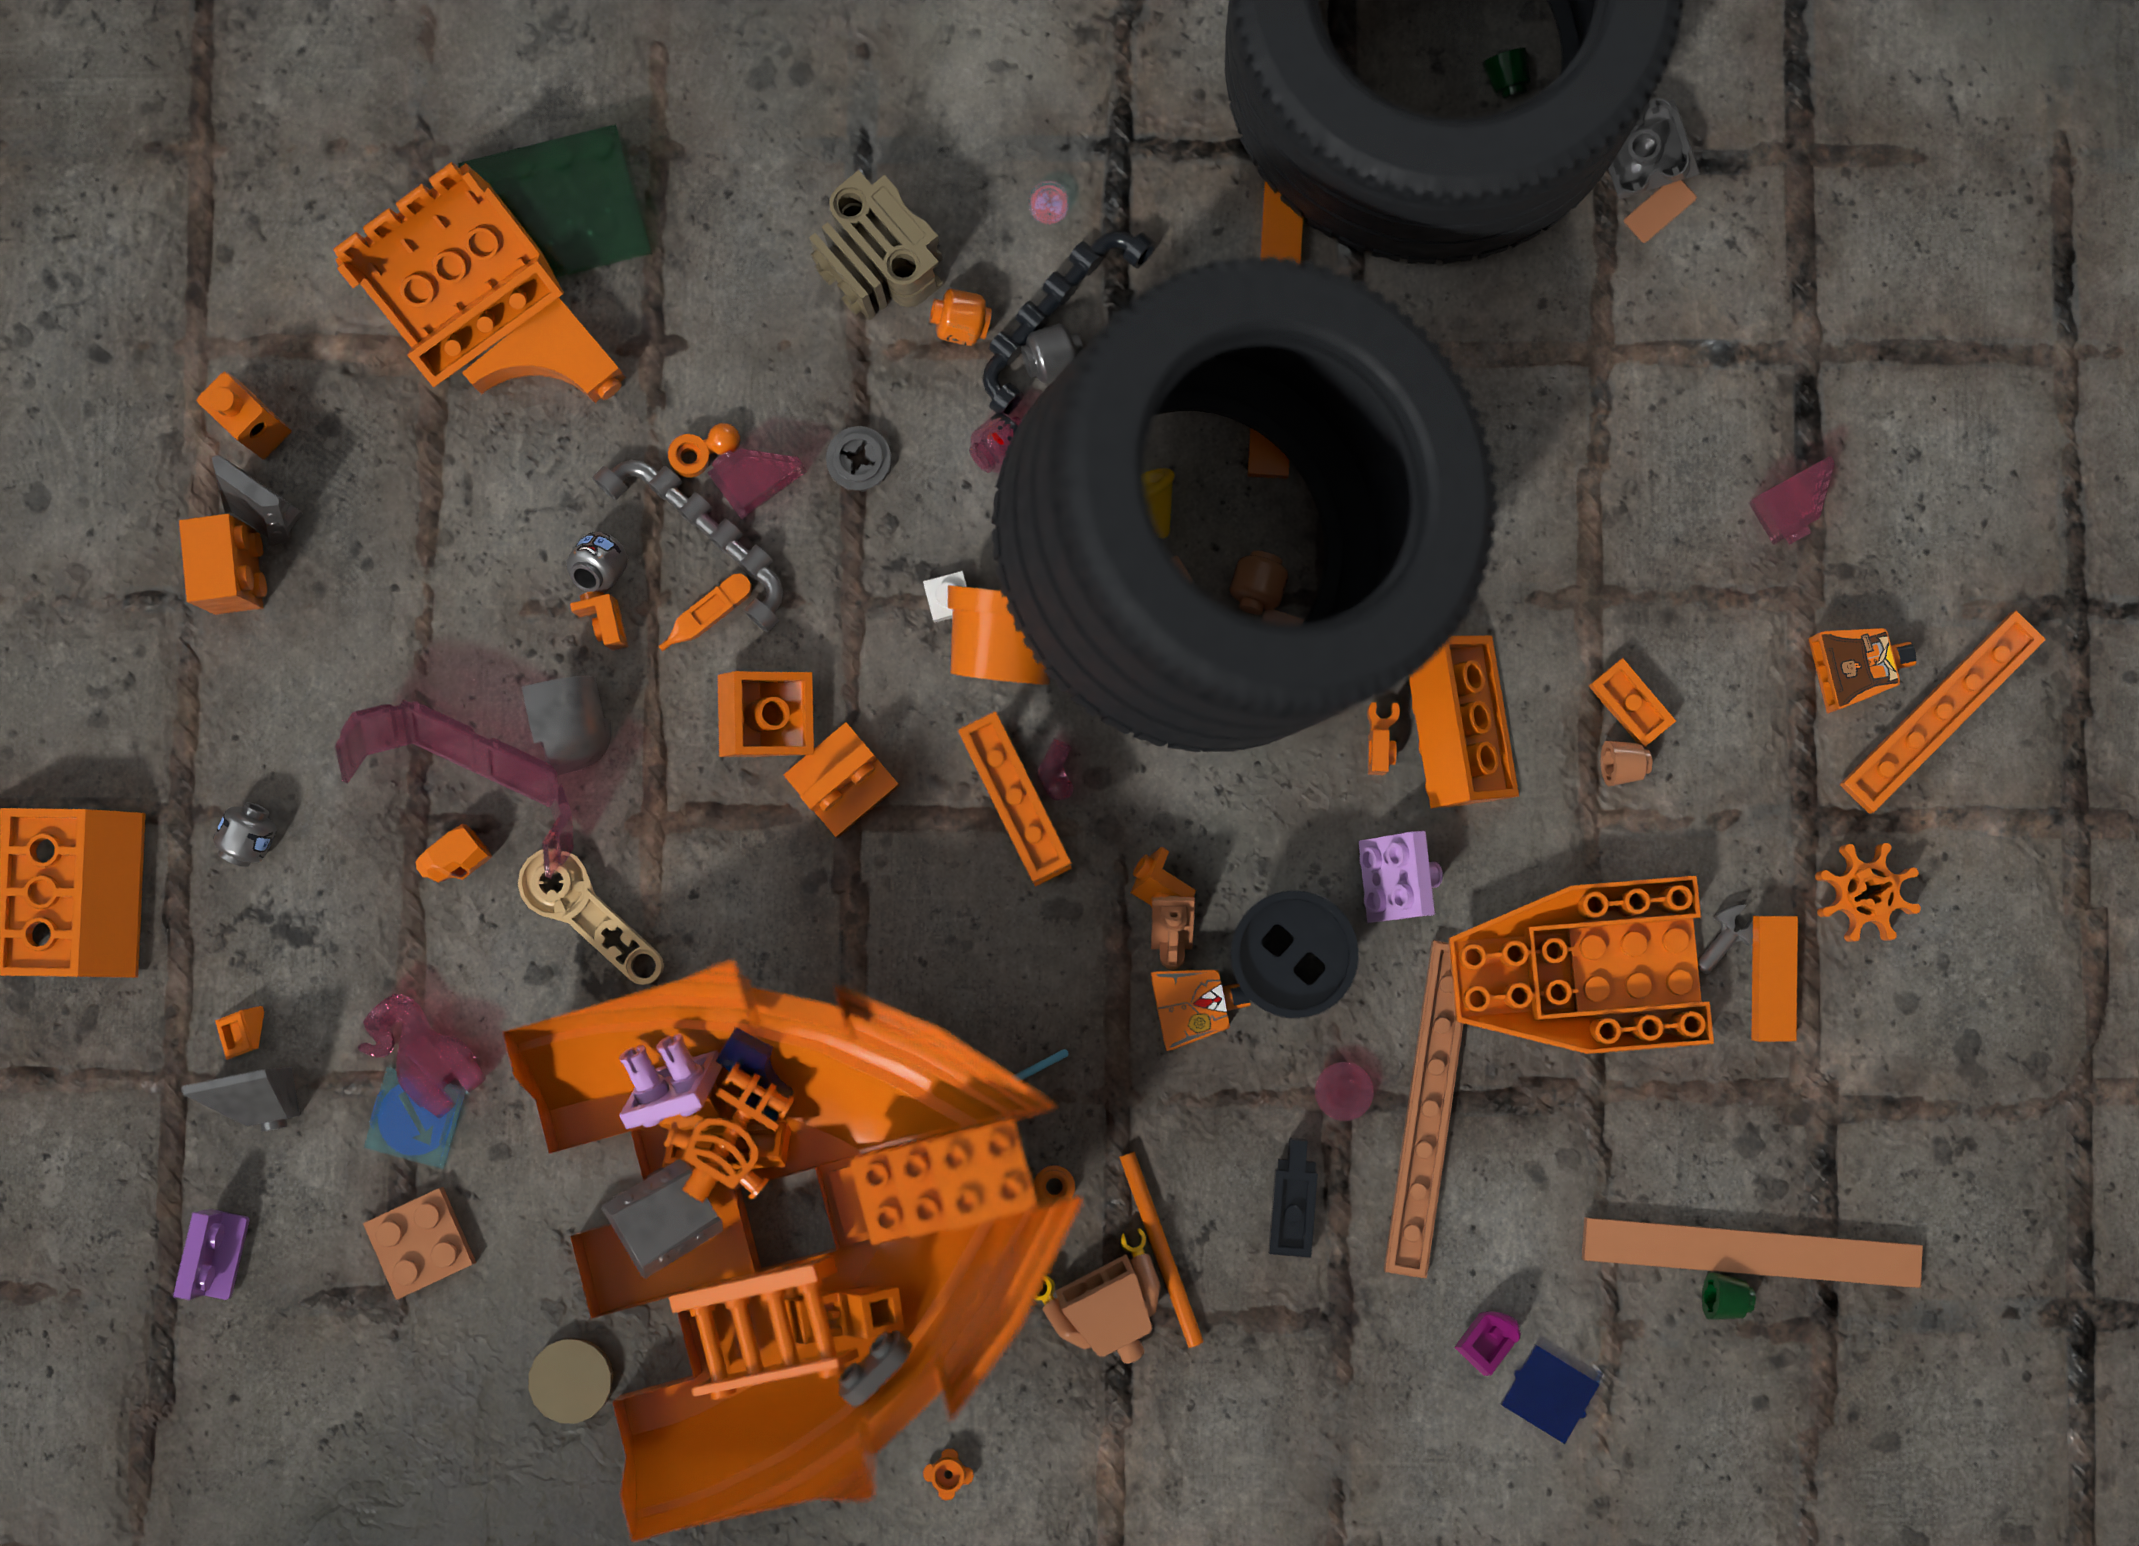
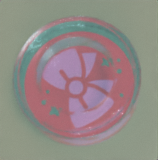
[1029,181,1069,224]

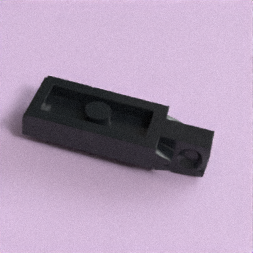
[1268,1138,1318,1258]

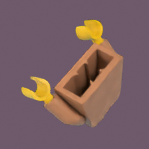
[1035,1228,1160,1364]

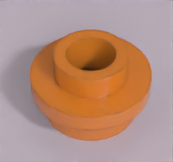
[1034,1165,1075,1200]

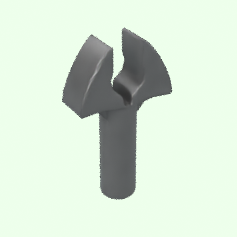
[1698,905,1759,974]

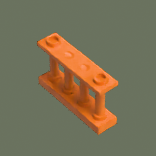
[958,711,1072,887]
[668,1256,859,1400]

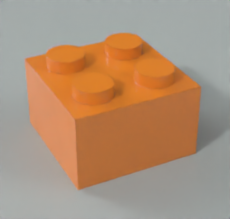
[179,514,267,615]

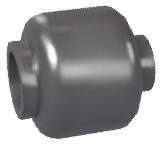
[1021,324,1083,383]

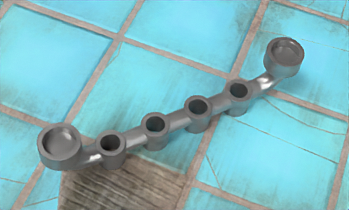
[592,460,783,633]

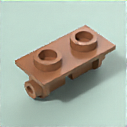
[1151,896,1195,970]

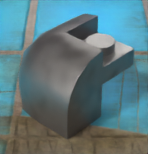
[522,676,612,776]

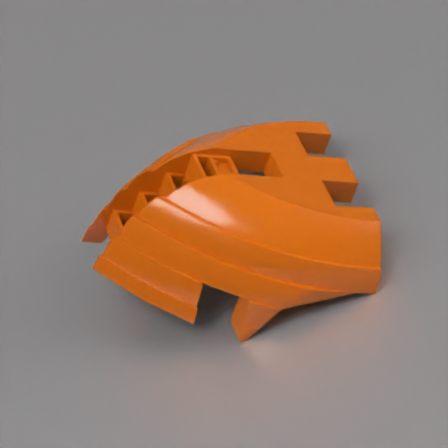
[503,961,1082,1542]

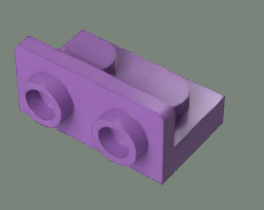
[173,1209,249,1300]

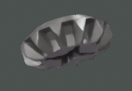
[826,426,891,492]

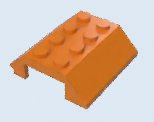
[333,162,564,388]

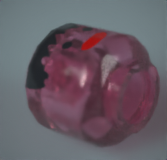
[969,413,1022,474]

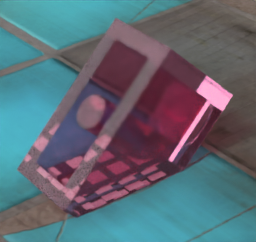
[707,449,807,519]
[1749,456,1835,545]

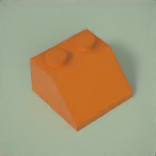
[718,671,814,757]

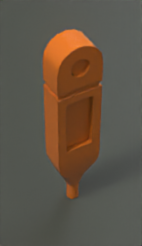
[659,574,752,651]

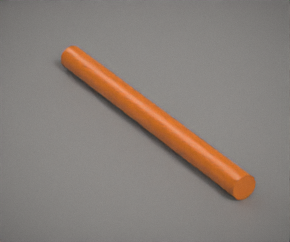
[1119,1151,1204,1348]

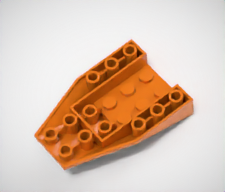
[1449,876,1714,1054]

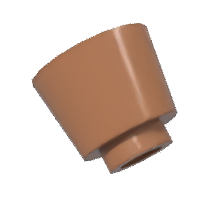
[1600,741,1652,787]

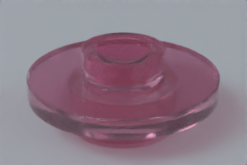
[1315,1062,1374,1121]

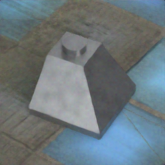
[182,1067,300,1132]

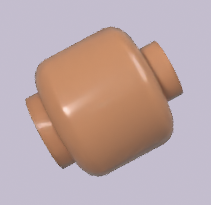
[1230,551,1288,615]

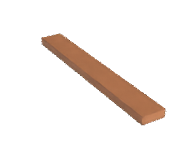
[1383,940,1463,1279]
[1582,1217,1923,1288]

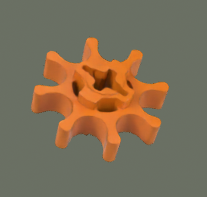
[1815,843,1921,942]

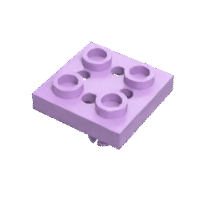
[1359,831,1443,923]

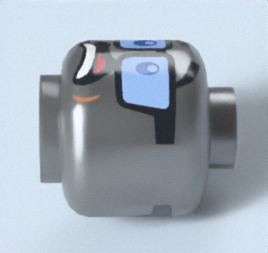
[567,532,628,593]
[213,802,277,867]

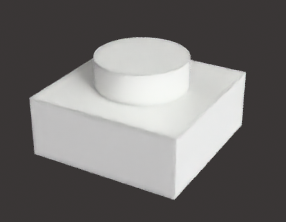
[923,571,967,623]

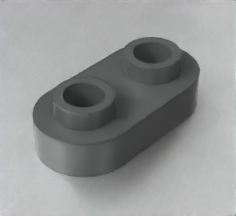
[839,1331,912,1407]

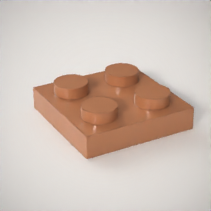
[363,1187,476,1300]

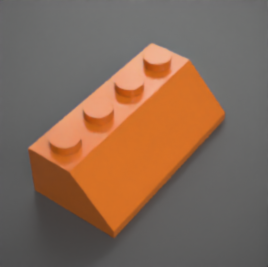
[1409,635,1519,809]

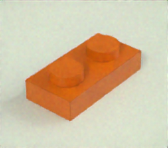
[1589,658,1676,748]

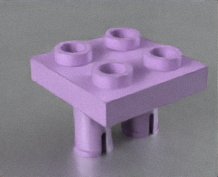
[619,1034,724,1129]

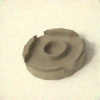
[528,1338,614,1424]

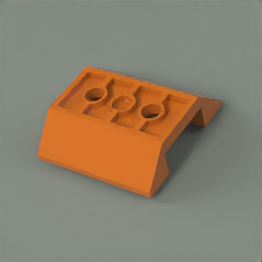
[0,808,146,978]

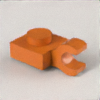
[1367,702,1400,775]

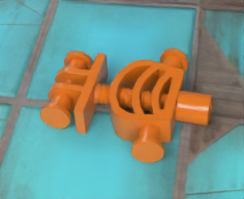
[663,1062,795,1203]

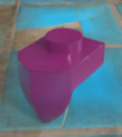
[1454,1311,1521,1376]

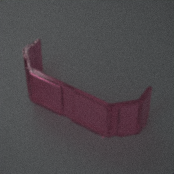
[335,700,574,879]

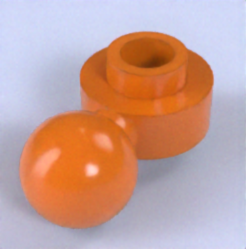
[668,423,740,477]

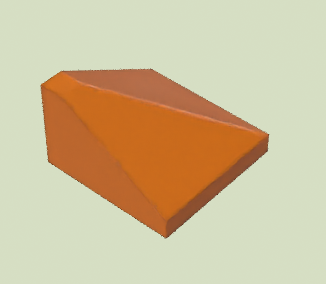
[215,1006,265,1060]

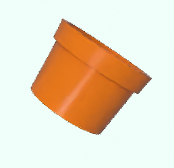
[947,585,1051,685]

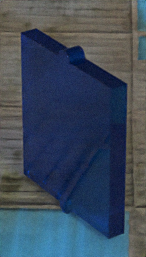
[1500,1344,1600,1444]

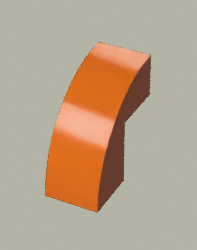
[784,1286,905,1345]

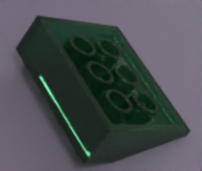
[458,124,652,278]

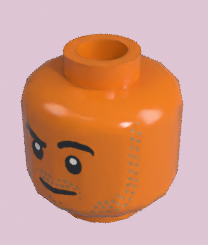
[929,289,992,346]

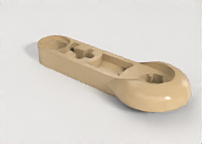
[518,847,664,985]

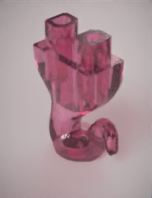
[358,993,486,1119]

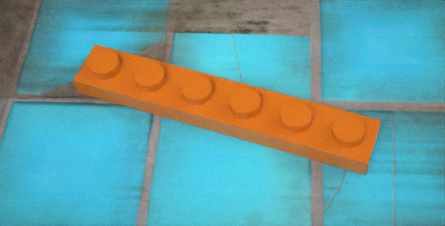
[1839,611,2046,814]

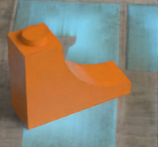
[462,298,626,403]

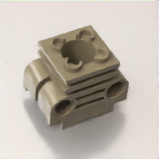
[809,170,944,321]

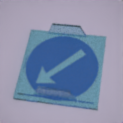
[363,1067,467,1169]

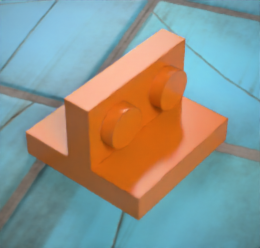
[783,722,900,838]

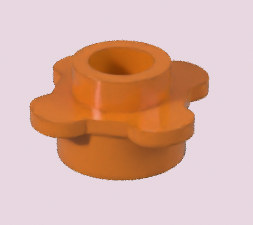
[923,1448,974,1500]

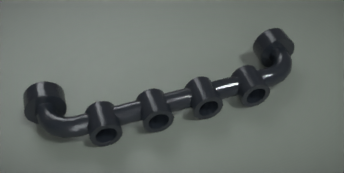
[982,231,1156,416]

